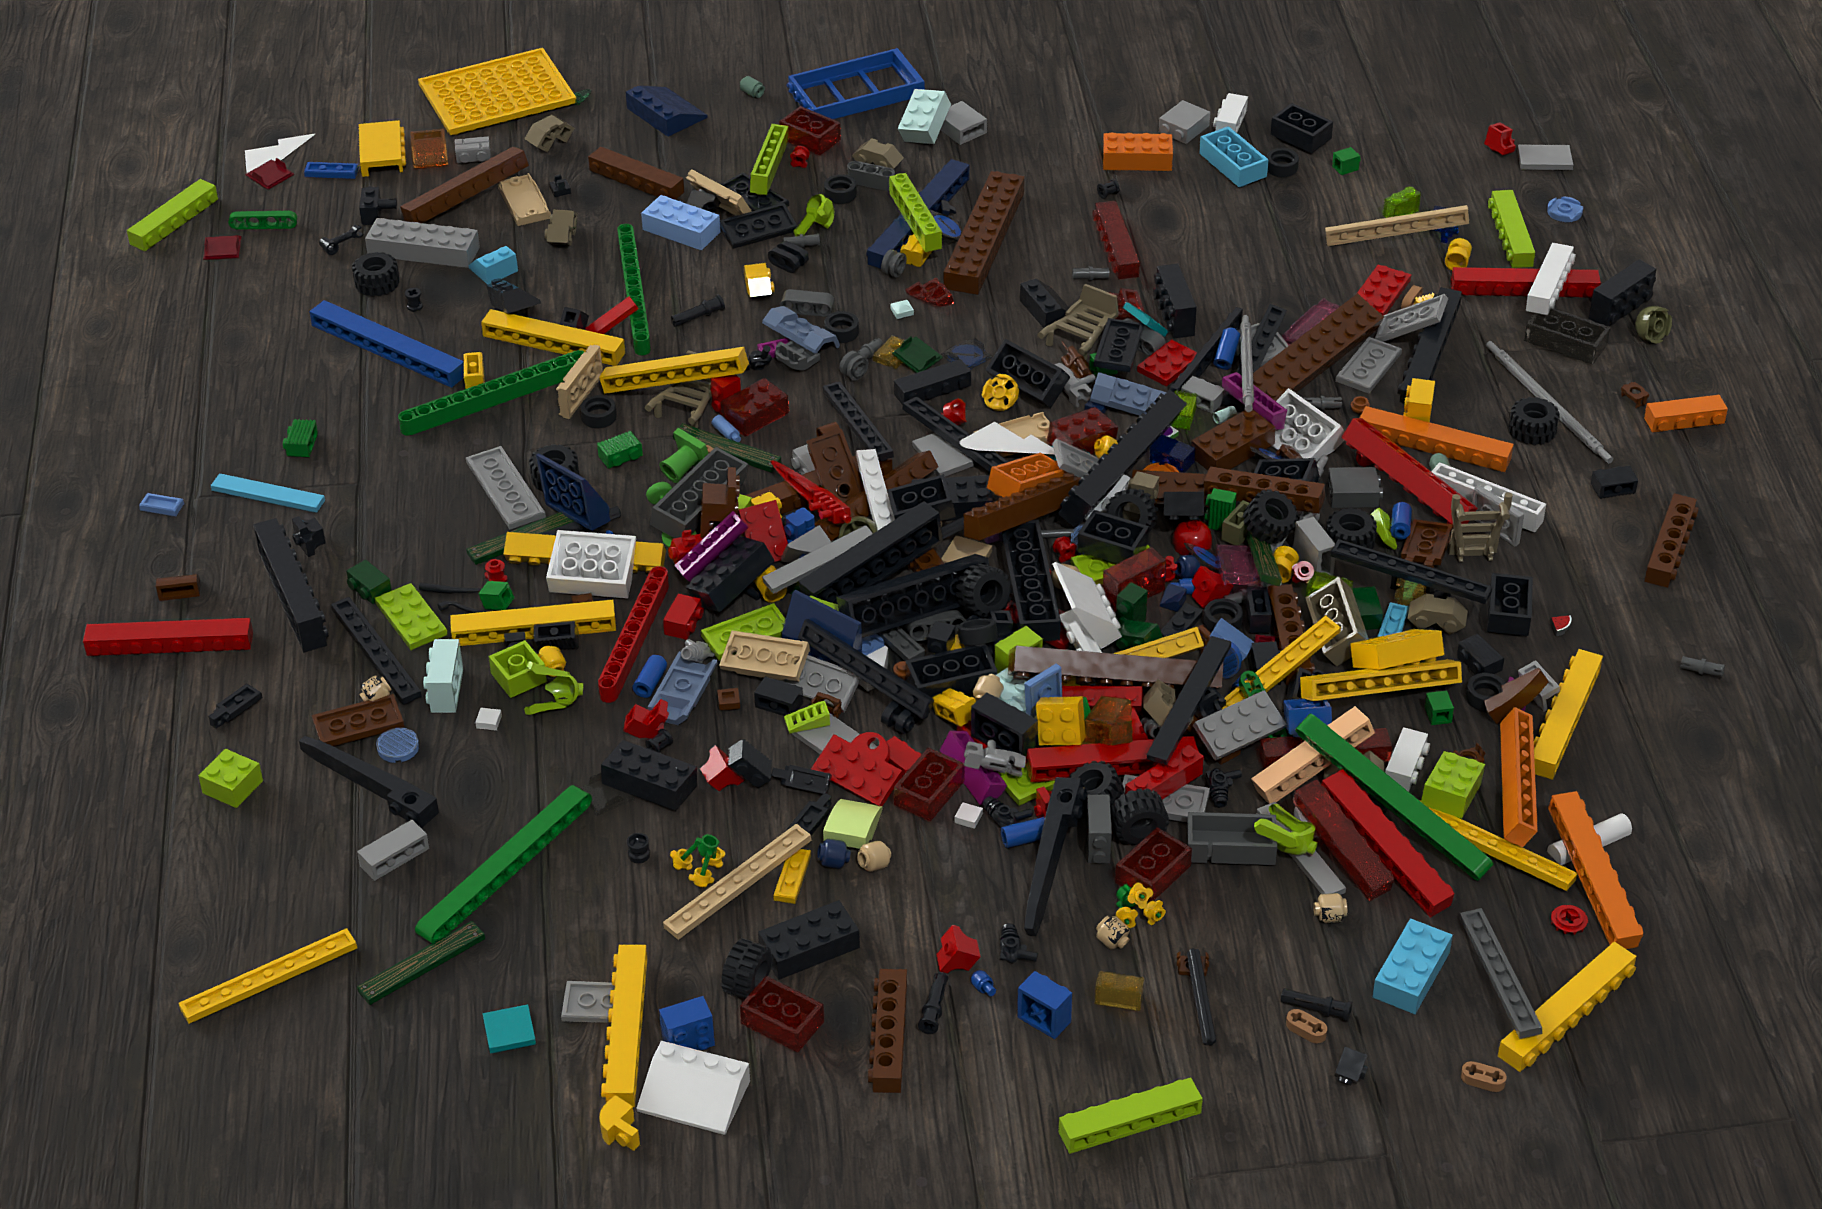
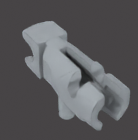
[1054,363,1096,407]
[964,740,1026,777]

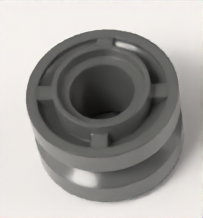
[881,249,907,278]
[840,351,869,381]

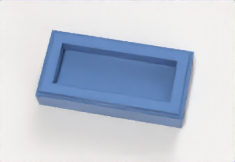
[139,493,184,516]

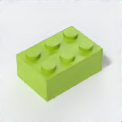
[1421,751,1485,819]

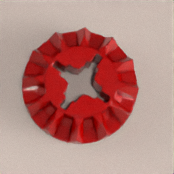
[1551,905,1588,935]

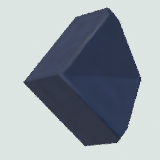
[1160,584,1187,612]

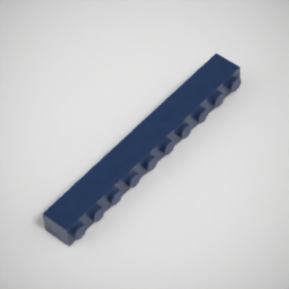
[866,159,970,269]

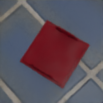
[245,158,294,190]
[203,235,242,260]

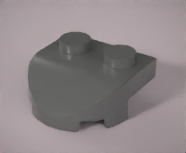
[775,340,820,370]

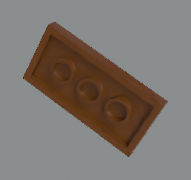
[1132,470,1209,511]
[312,694,404,746]

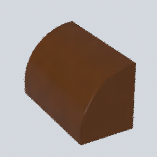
[156,574,200,601]

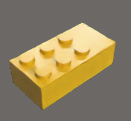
[1350,629,1444,670]

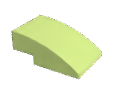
[823,799,883,849]

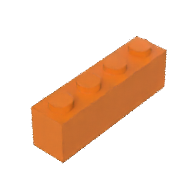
[1644,395,1728,432]

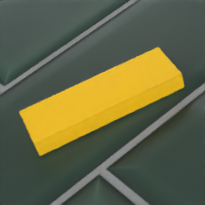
[773,849,811,904]

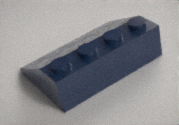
[626,86,708,137]
[536,453,611,531]
[782,590,862,668]

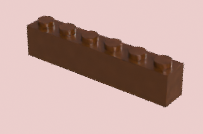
[588,146,684,200]

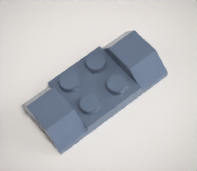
[762,306,840,353]
[1090,372,1166,416]
[648,651,718,725]

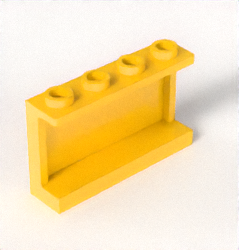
[359,120,406,177]

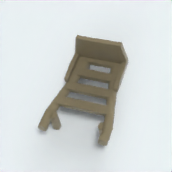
[1037,284,1118,360]
[645,350,712,428]
[1449,492,1513,562]

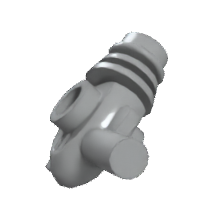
[681,639,714,663]

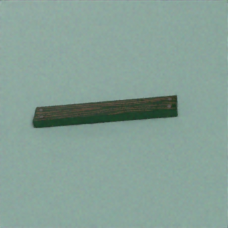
[673,423,781,473]
[466,512,574,565]
[1246,531,1282,586]
[357,921,485,1005]

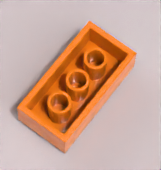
[1103,132,1173,171]
[987,452,1068,497]

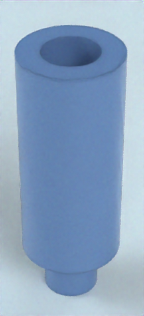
[712,415,741,442]

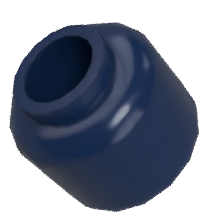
[1175,555,1205,579]
[817,839,851,869]

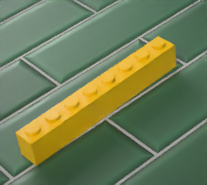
[481,309,625,366]
[599,347,749,394]
[504,532,666,574]
[450,600,616,646]
[1534,649,1603,780]
[1300,659,1462,701]
[1498,942,1637,1072]
[601,945,648,1107]

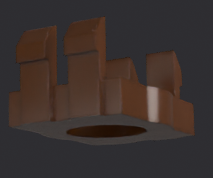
[1621,382,1649,408]
[1276,444,1303,459]
[811,692,842,719]
[1453,743,1485,763]
[1177,951,1209,976]

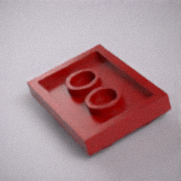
[1137,339,1197,387]
[738,500,788,562]

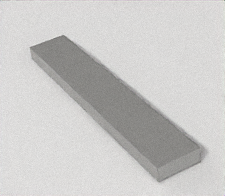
[762,525,873,594]
[1256,802,1346,895]

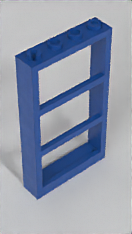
[787,48,925,124]

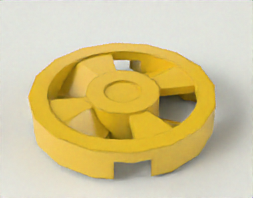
[982,374,1019,411]

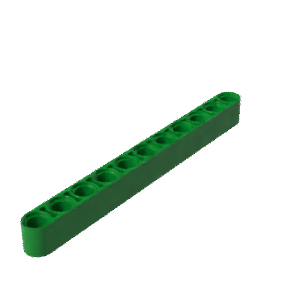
[617,224,651,355]
[398,350,584,436]
[1295,714,1494,881]
[415,785,592,943]

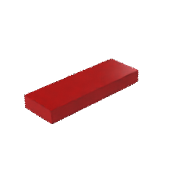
[585,297,639,334]

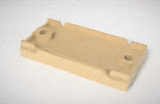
[686,169,752,216]
[498,173,551,226]
[556,345,603,419]
[974,412,1058,457]
[719,631,810,682]

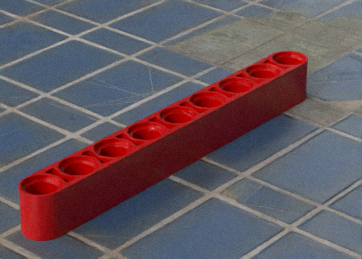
[598,566,669,703]

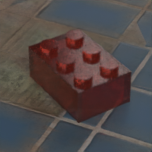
[779,106,841,155]
[720,378,789,437]
[1047,407,1118,454]
[1103,547,1166,612]
[894,747,965,821]
[1115,827,1192,903]
[740,976,824,1052]

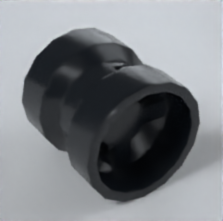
[627,833,650,864]

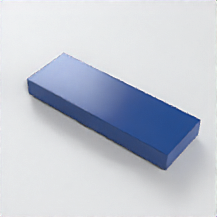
[304,162,359,179]

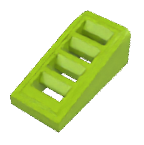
[1370,508,1397,550]
[784,701,830,734]

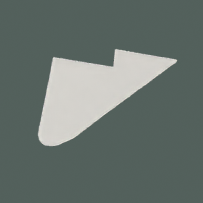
[245,134,315,173]
[960,422,1055,455]

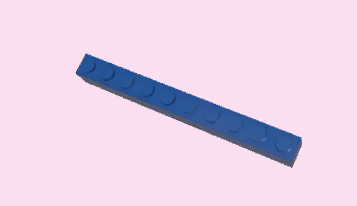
[309,300,464,388]

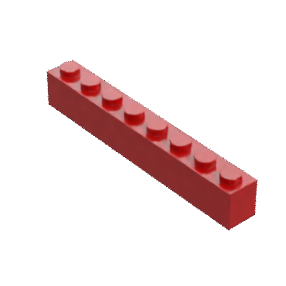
[1451,267,1601,297]
[1342,418,1478,528]
[83,618,253,656]
[1025,736,1199,782]
[1319,769,1455,918]

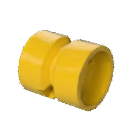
[1445,238,1472,271]
[1273,546,1299,583]
[754,565,787,602]

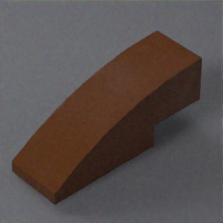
[1484,668,1549,724]

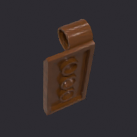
[806,422,864,503]

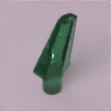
[574,89,592,105]

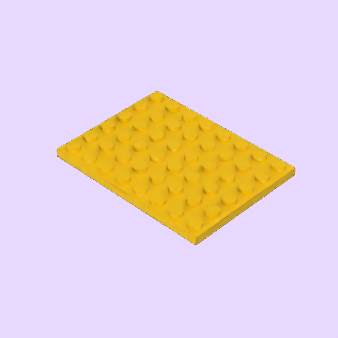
[418,48,577,135]

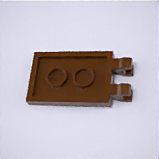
[1401,519,1453,568]

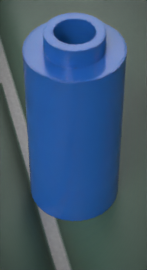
[1213,328,1241,370]
[1391,502,1412,539]
[632,655,667,698]
[1001,817,1045,848]

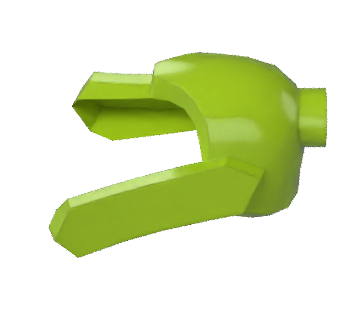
[794,194,835,236]
[524,661,583,715]
[1254,804,1318,855]

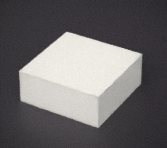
[475,708,502,730]
[955,803,983,829]

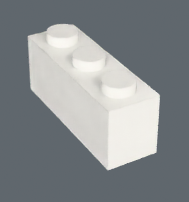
[1213,93,1248,133]
[1385,727,1430,792]

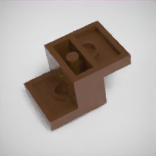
[700,467,740,538]

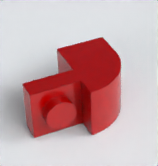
[623,699,669,738]

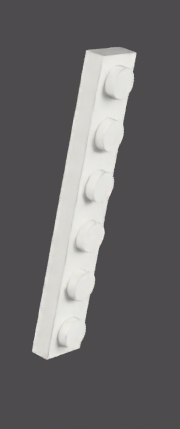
[856,449,895,531]

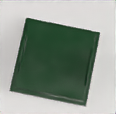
[892,336,943,373]

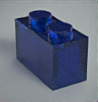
[1150,434,1195,473]

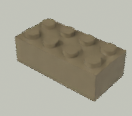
[1305,577,1369,666]

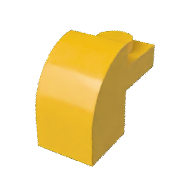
[599,1095,640,1151]

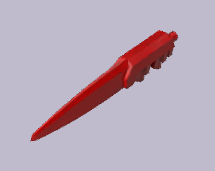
[770,460,852,524]

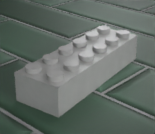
[365,218,480,268]

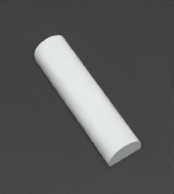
[1547,813,1632,865]

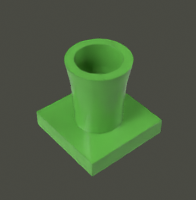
[659,428,708,483]

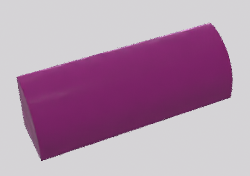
[1222,372,1287,430]
[675,511,749,582]
[940,731,1007,805]

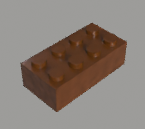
[1191,409,1275,470]

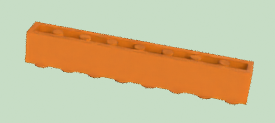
[1360,406,1514,472]
[1500,707,1538,848]
[1548,791,1643,949]

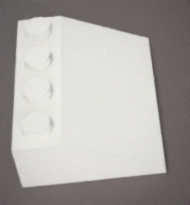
[1272,388,1345,461]
[546,530,636,598]
[1052,562,1122,649]
[636,1041,750,1135]

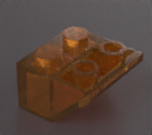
[410,129,448,168]
[1085,696,1133,745]

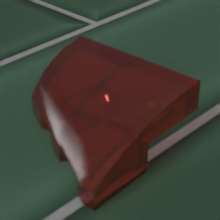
[905,278,954,306]

